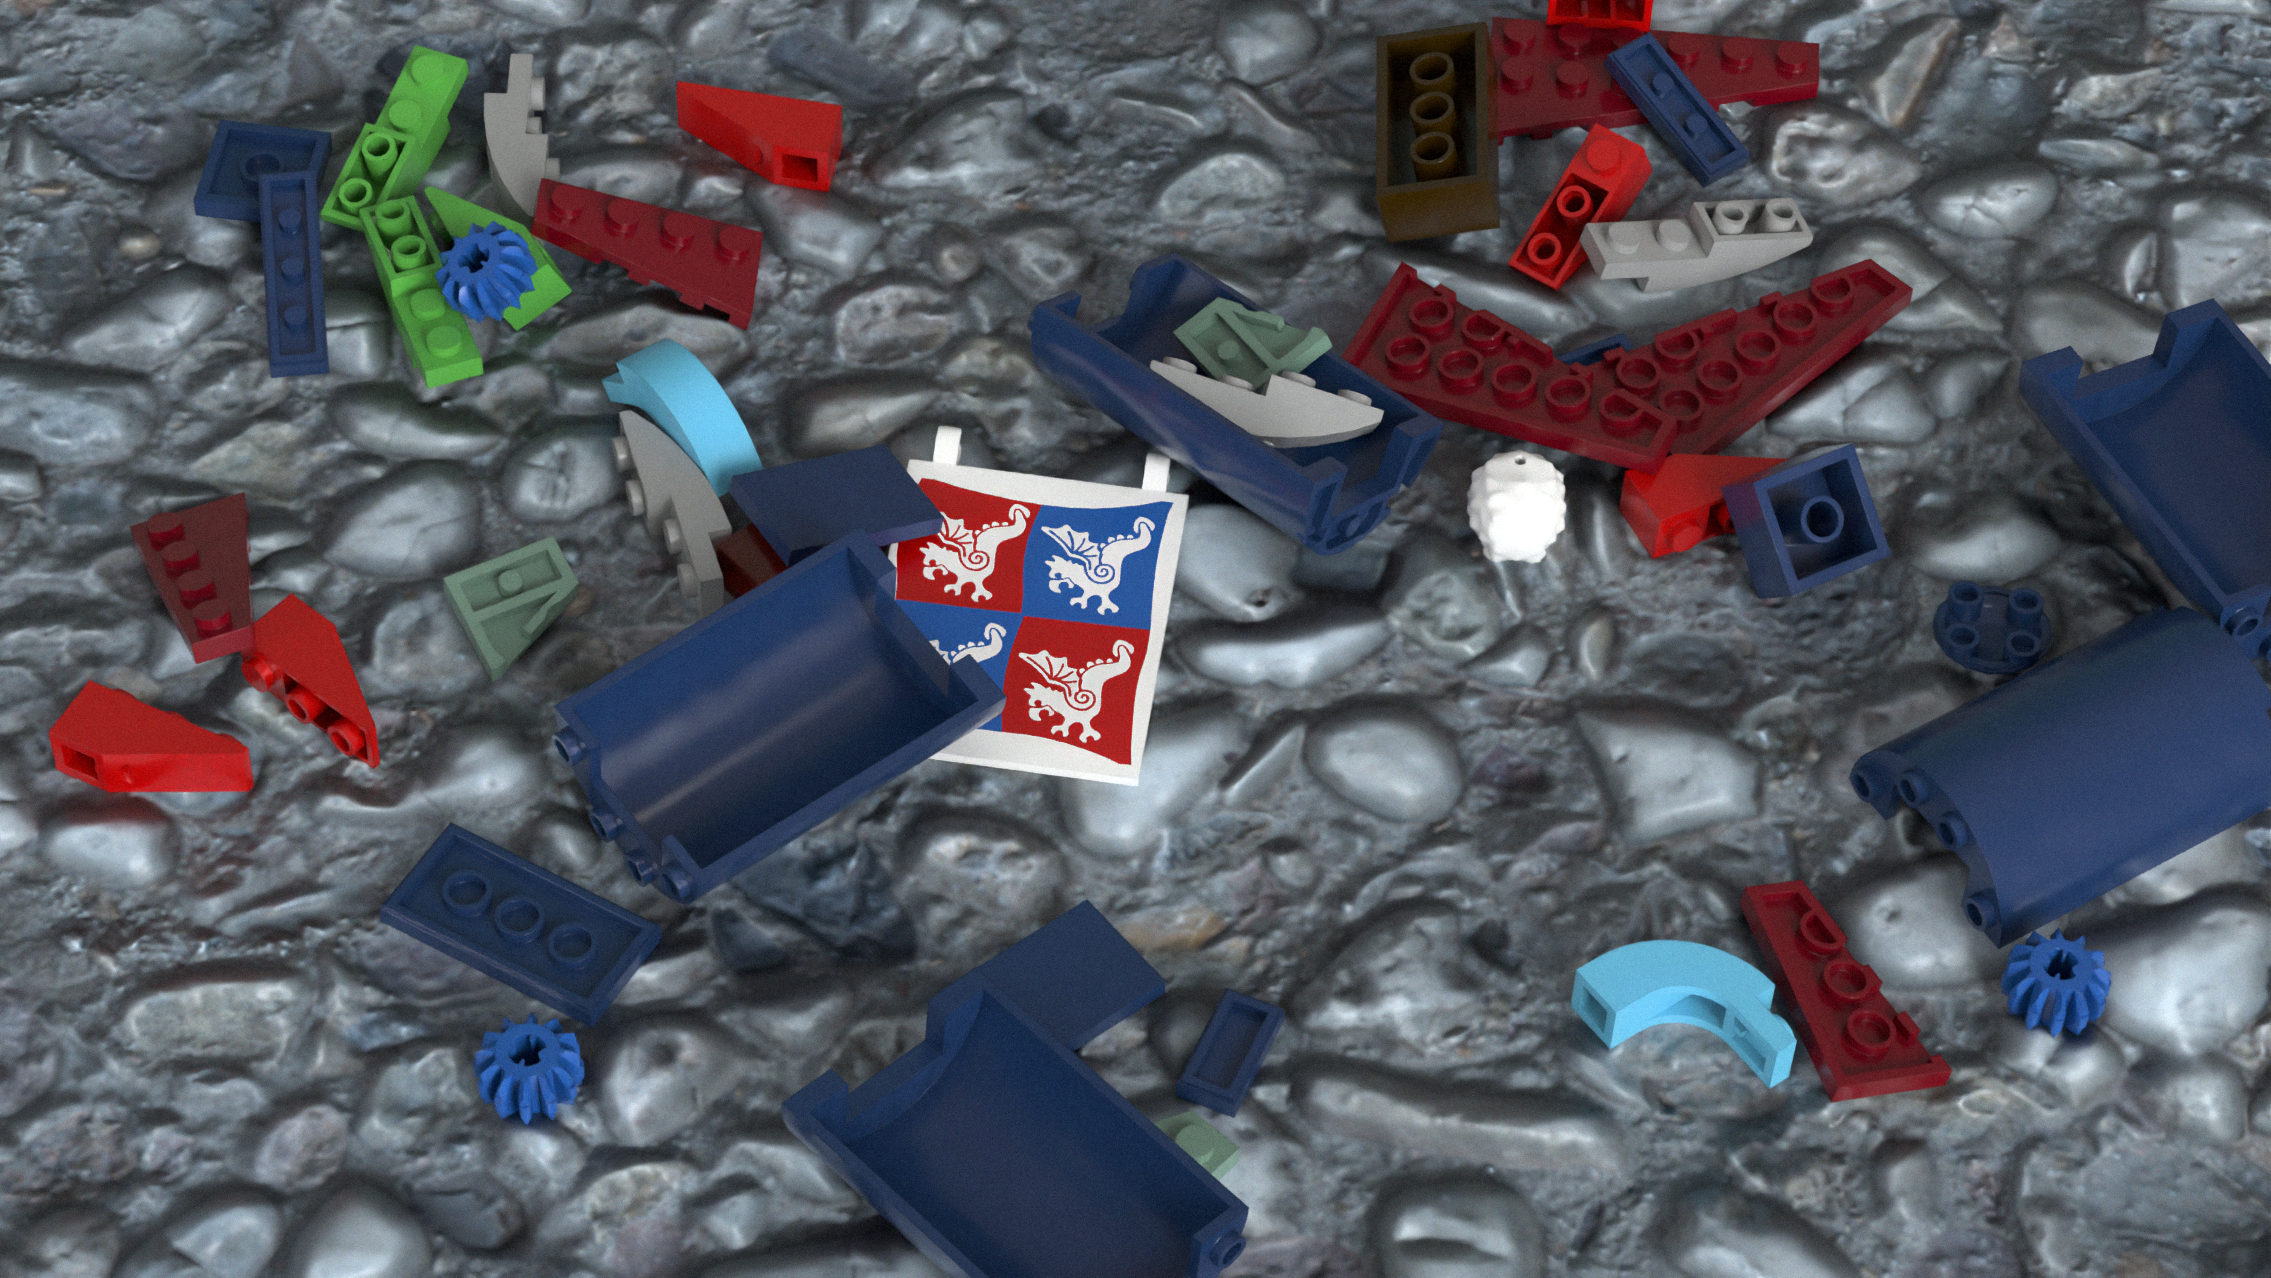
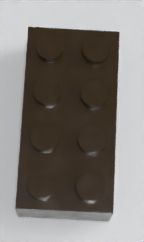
[1376,21,1500,243]

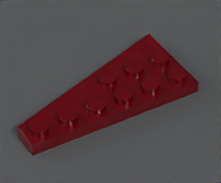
[1491,17,1819,146]
[1569,259,1913,457]
[1341,262,1677,475]

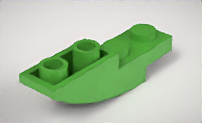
[320,45,470,232]
[358,195,484,389]

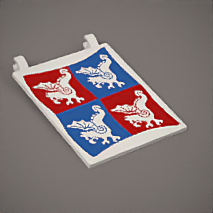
[888,426,1189,786]

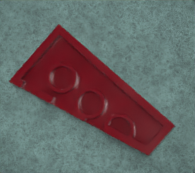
[530,178,763,330]
[130,492,255,664]
[1738,880,1953,1102]

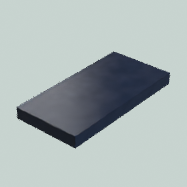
[379,822,662,1028]

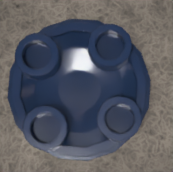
[1932,580,2053,674]

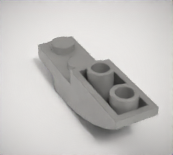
[484,54,560,247]
[1579,198,1813,293]
[1148,357,1384,448]
[611,410,733,620]

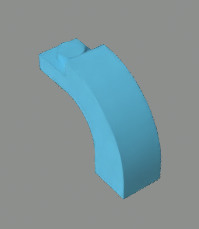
[601,338,763,498]
[1570,940,1797,1089]

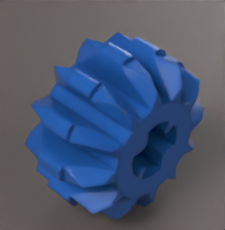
[435,221,538,323]
[2001,927,2111,1038]
[473,1011,585,1125]

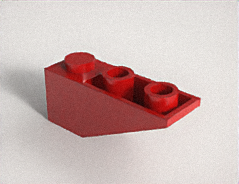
[676,81,843,192]
[1508,123,1653,291]
[1619,453,1790,559]
[241,593,380,769]
[49,680,254,792]

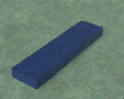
[258,170,330,378]

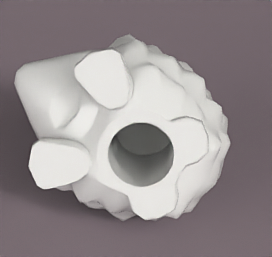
[1467,450,1567,563]

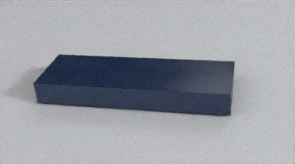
[1603,32,1751,188]

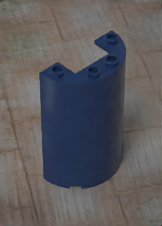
[1027,251,1445,556]
[2019,298,2271,662]
[551,526,1007,904]
[1849,605,2271,949]
[781,967,1249,1278]

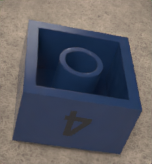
[1721,443,1891,599]

